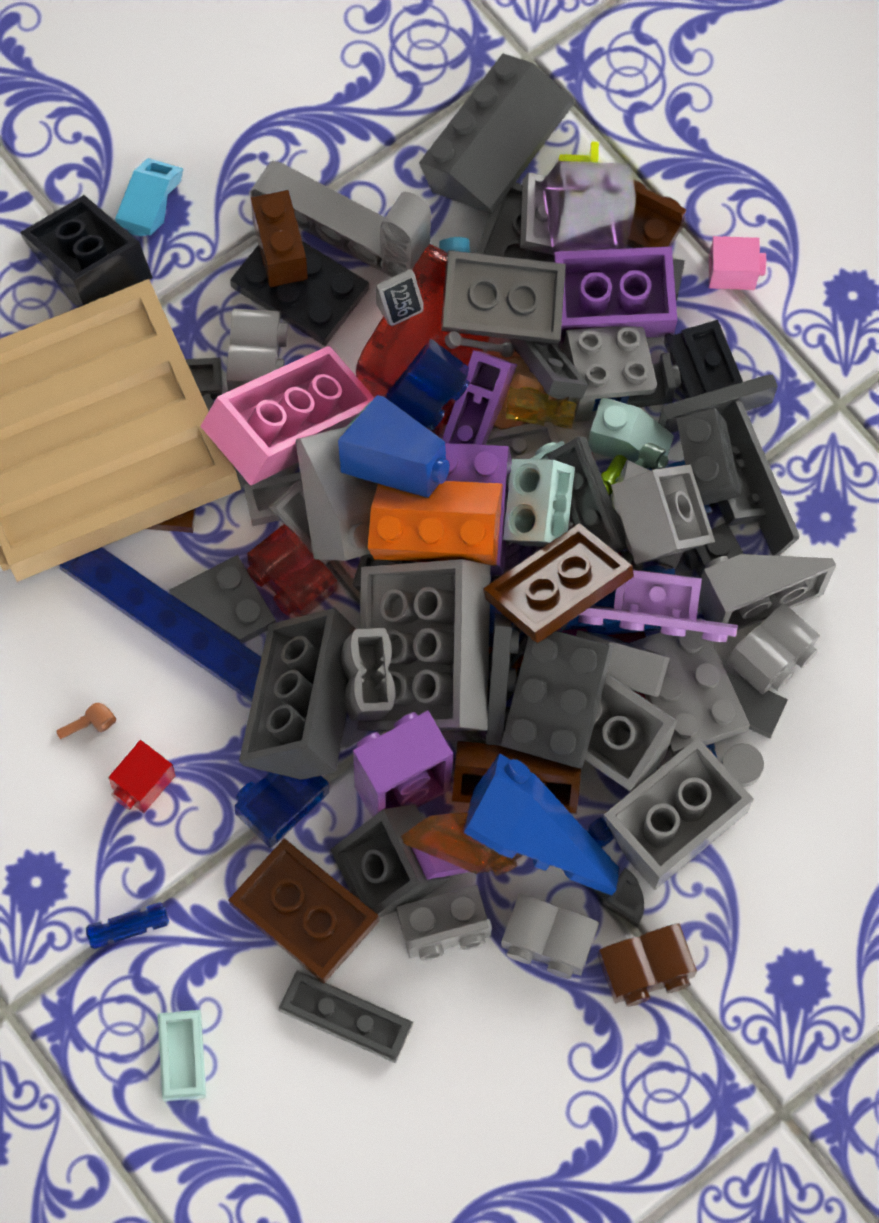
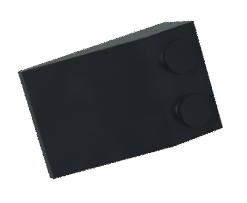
[20,195,153,307]

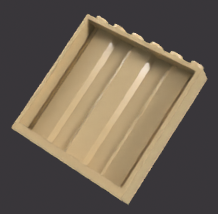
[0,279,241,582]

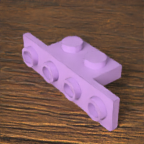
[578,569,738,642]

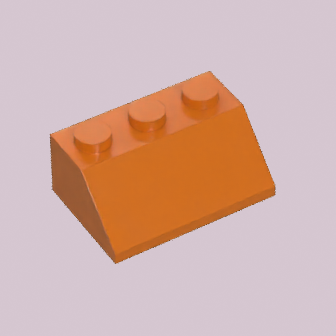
[368,481,503,566]

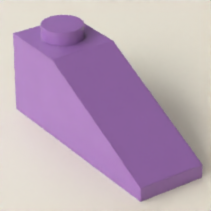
[442,350,517,445]

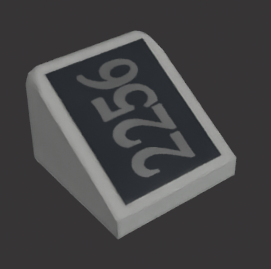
[376,269,424,326]

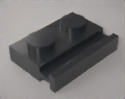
[664,320,743,399]

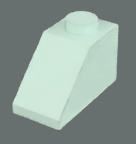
[588,398,674,469]

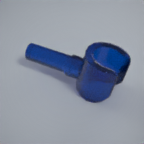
[587,817,615,848]

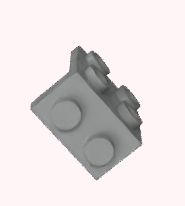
[562,327,657,422]

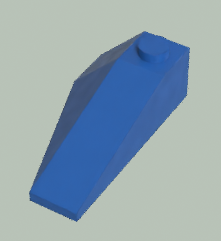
[463,754,619,895]

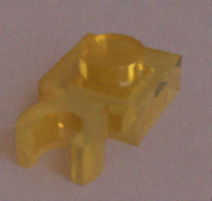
[506,387,576,429]

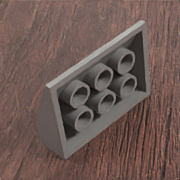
[357,559,491,732]

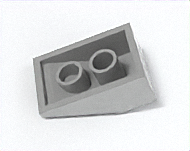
[295,425,378,561]
[698,554,836,631]

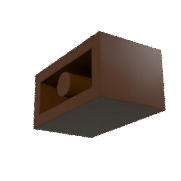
[251,190,308,287]

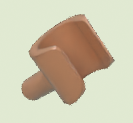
[56,703,116,739]

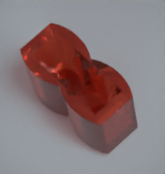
[247,524,337,617]

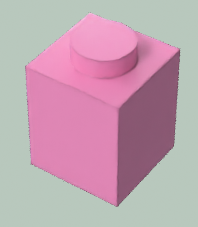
[709,236,766,290]

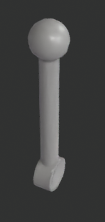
[445,331,514,357]

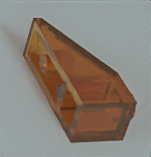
[401,811,523,876]

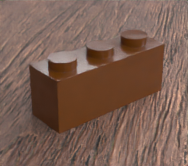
[452,741,581,814]

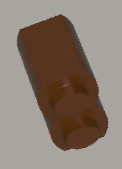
[598,923,697,1007]

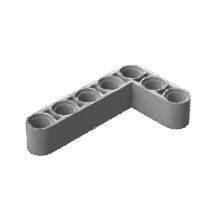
[249,161,431,277]

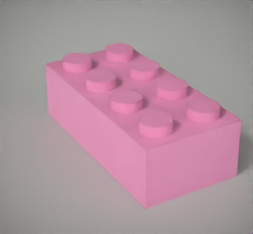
[200,346,375,486]

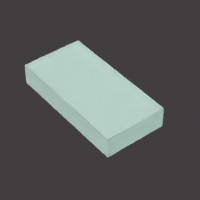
[158,1010,207,1102]

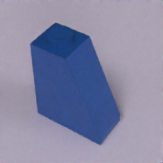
[338,395,450,498]

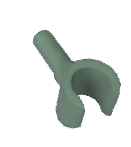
[615,443,669,483]

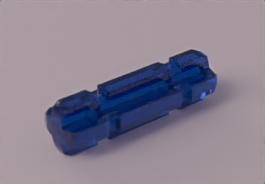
[86,902,169,949]

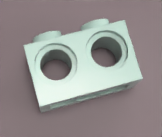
[503,459,575,547]

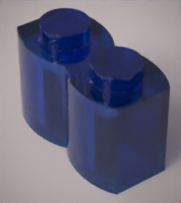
[384,339,470,431]
[234,771,330,848]

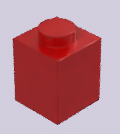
[108,739,176,813]

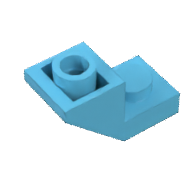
[115,158,183,236]

